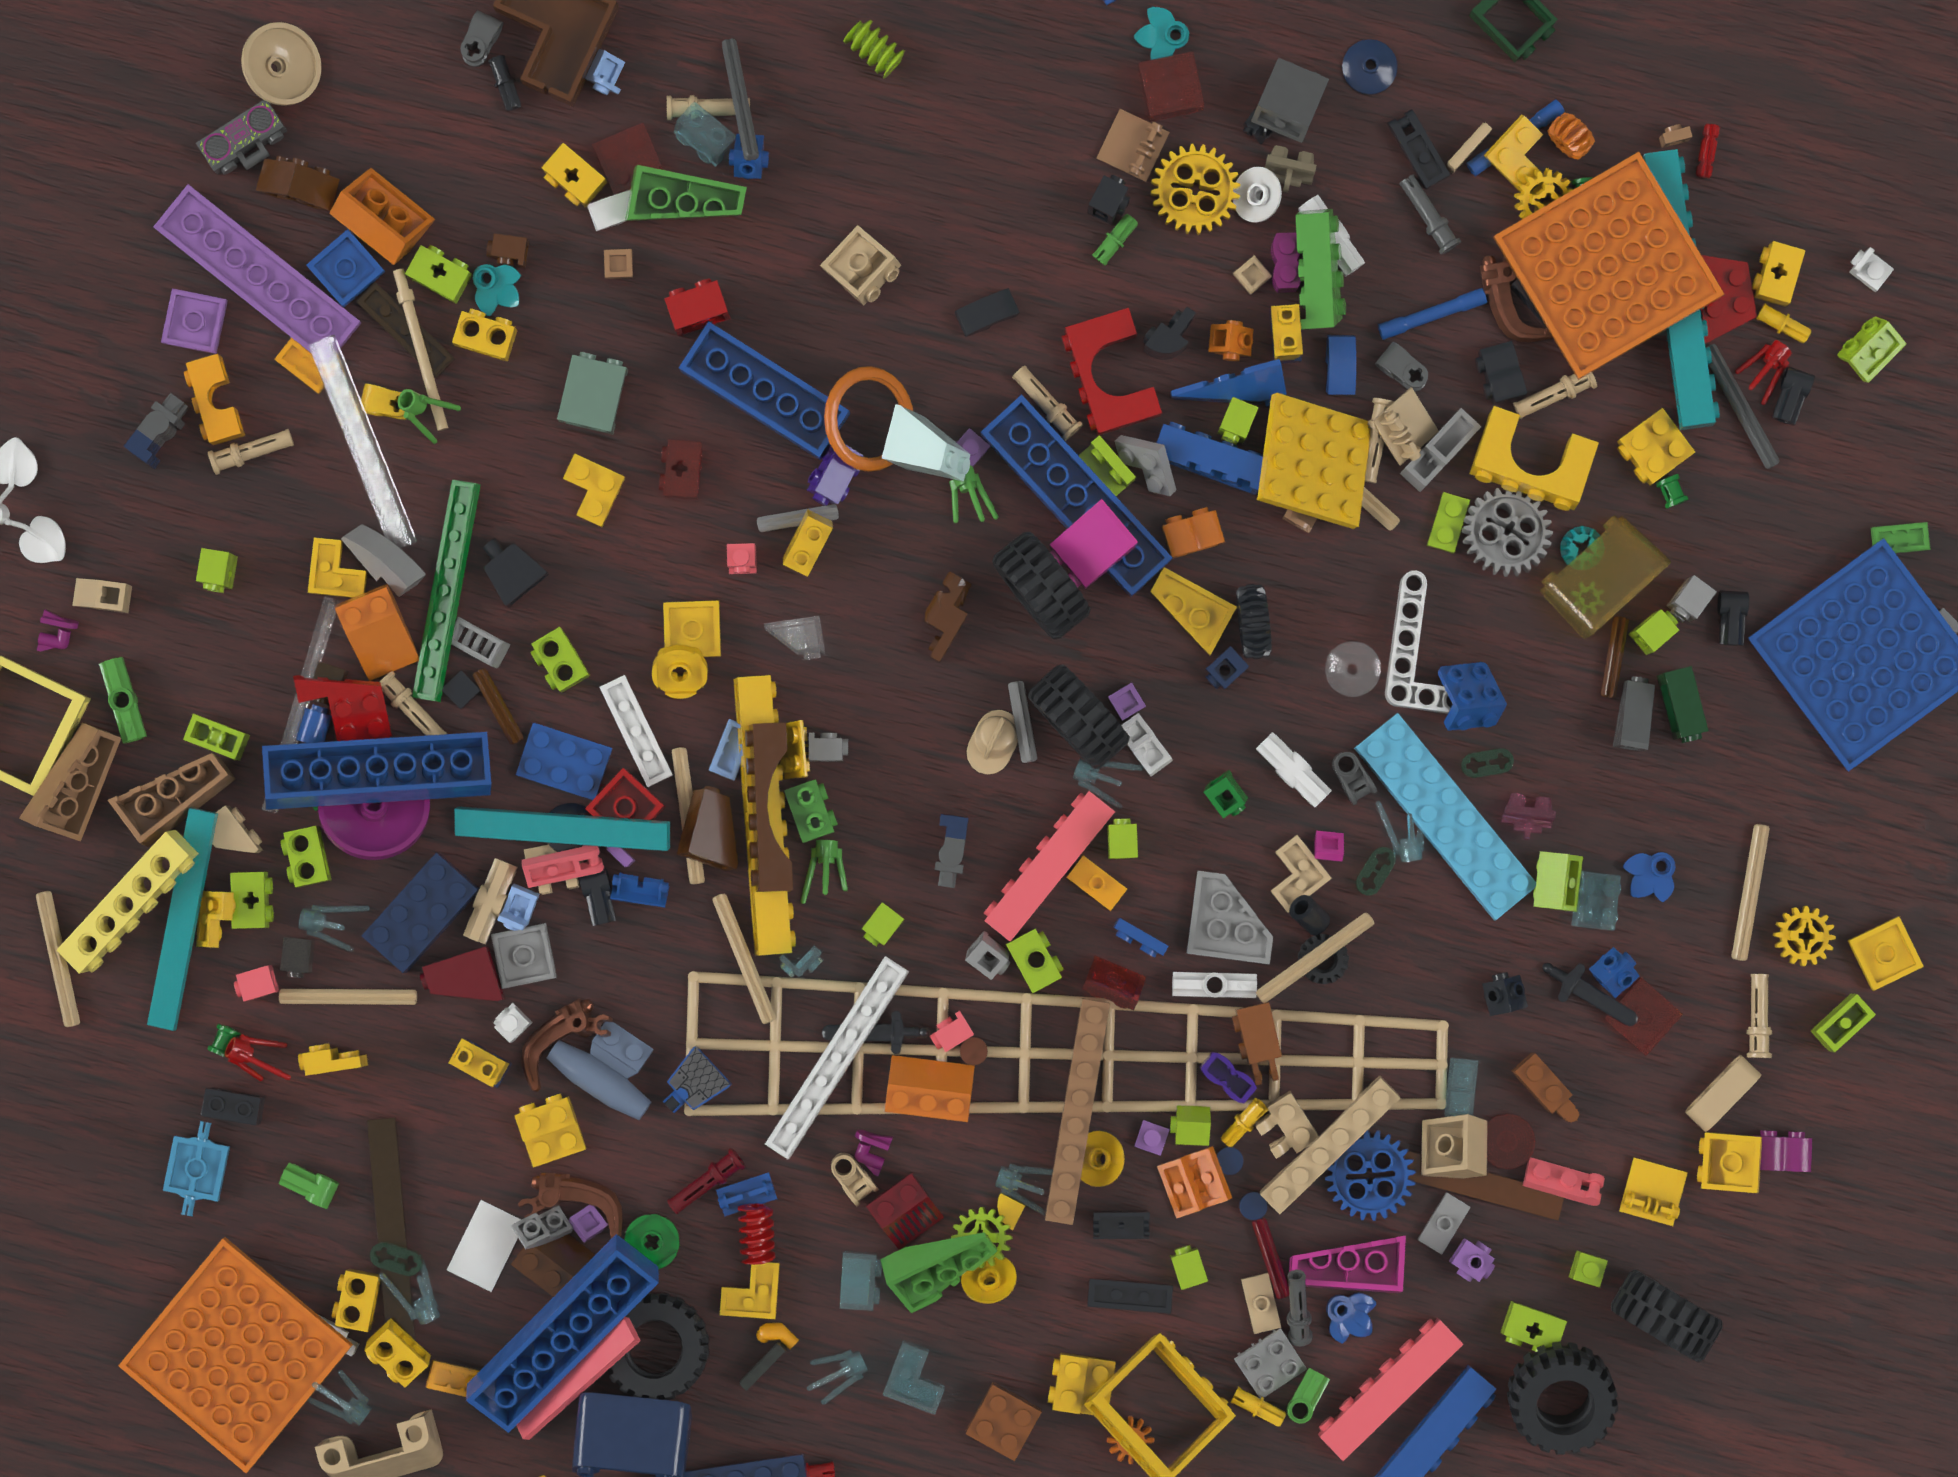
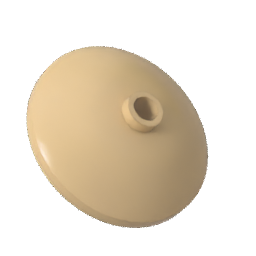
[241,22,321,106]

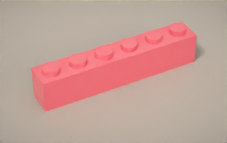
[984,791,1115,942]
[1318,1318,1464,1461]

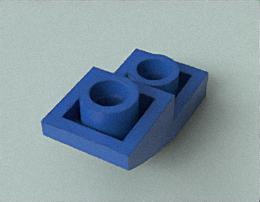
[1325,335,1356,395]

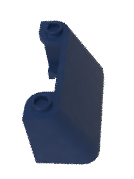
[572,1392,692,1477]

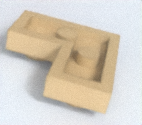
[1271,835,1332,913]

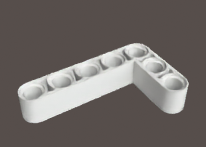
[1385,570,1451,714]

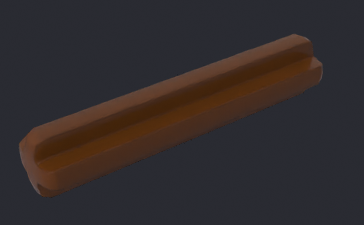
[1601,616,1629,698]
[473,668,523,745]

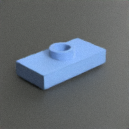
[708,719,743,781]

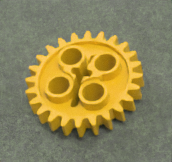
[1151,144,1241,235]

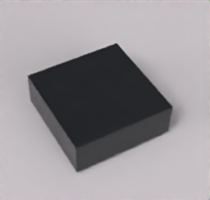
[442,670,481,710]

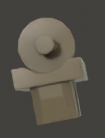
[1264,145,1317,193]

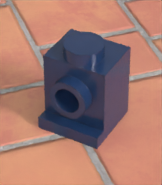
[1205,646,1250,690]

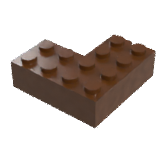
[493,0,619,108]

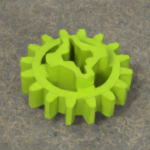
[951,1207,1013,1268]

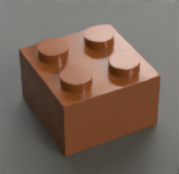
[966,1382,1042,1461]

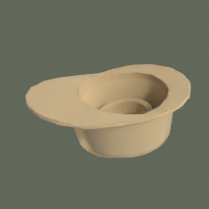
[967,710,1018,774]

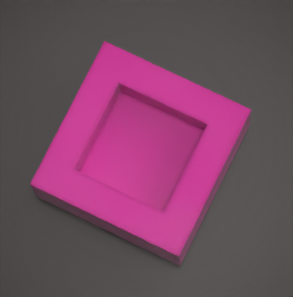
[1315,831,1344,862]

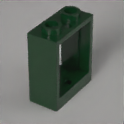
[1469,0,1558,62]
[1657,666,1709,743]

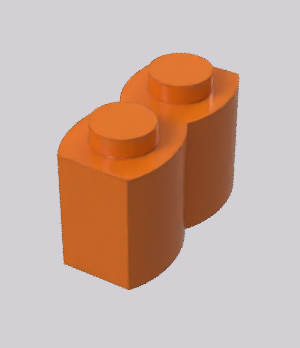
[1161,507,1225,559]

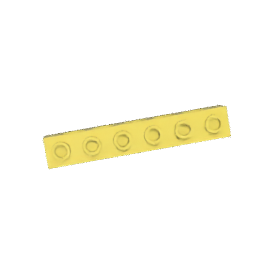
[57,830,199,974]

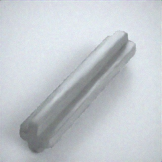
[757,504,839,532]
[1008,681,1037,763]

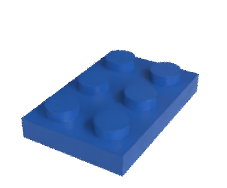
[516,723,613,800]

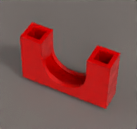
[1061,308,1162,436]

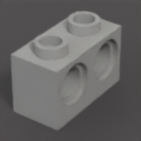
[1666,575,1717,622]

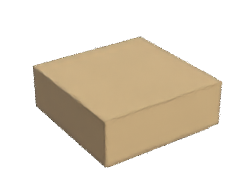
[1233,255,1272,295]

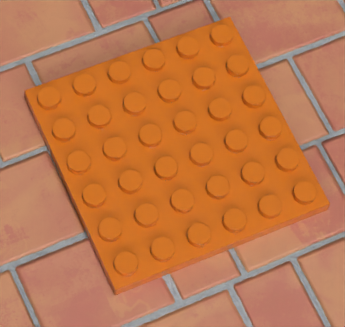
[1494,152,1724,380]
[118,1237,353,1473]

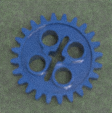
[1325,1130,1416,1221]

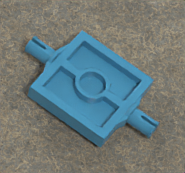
[163,1121,230,1216]

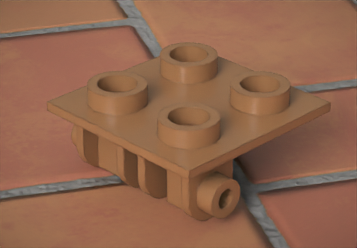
[1096,109,1170,182]

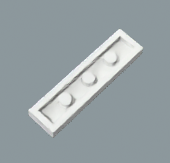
[600,675,673,787]

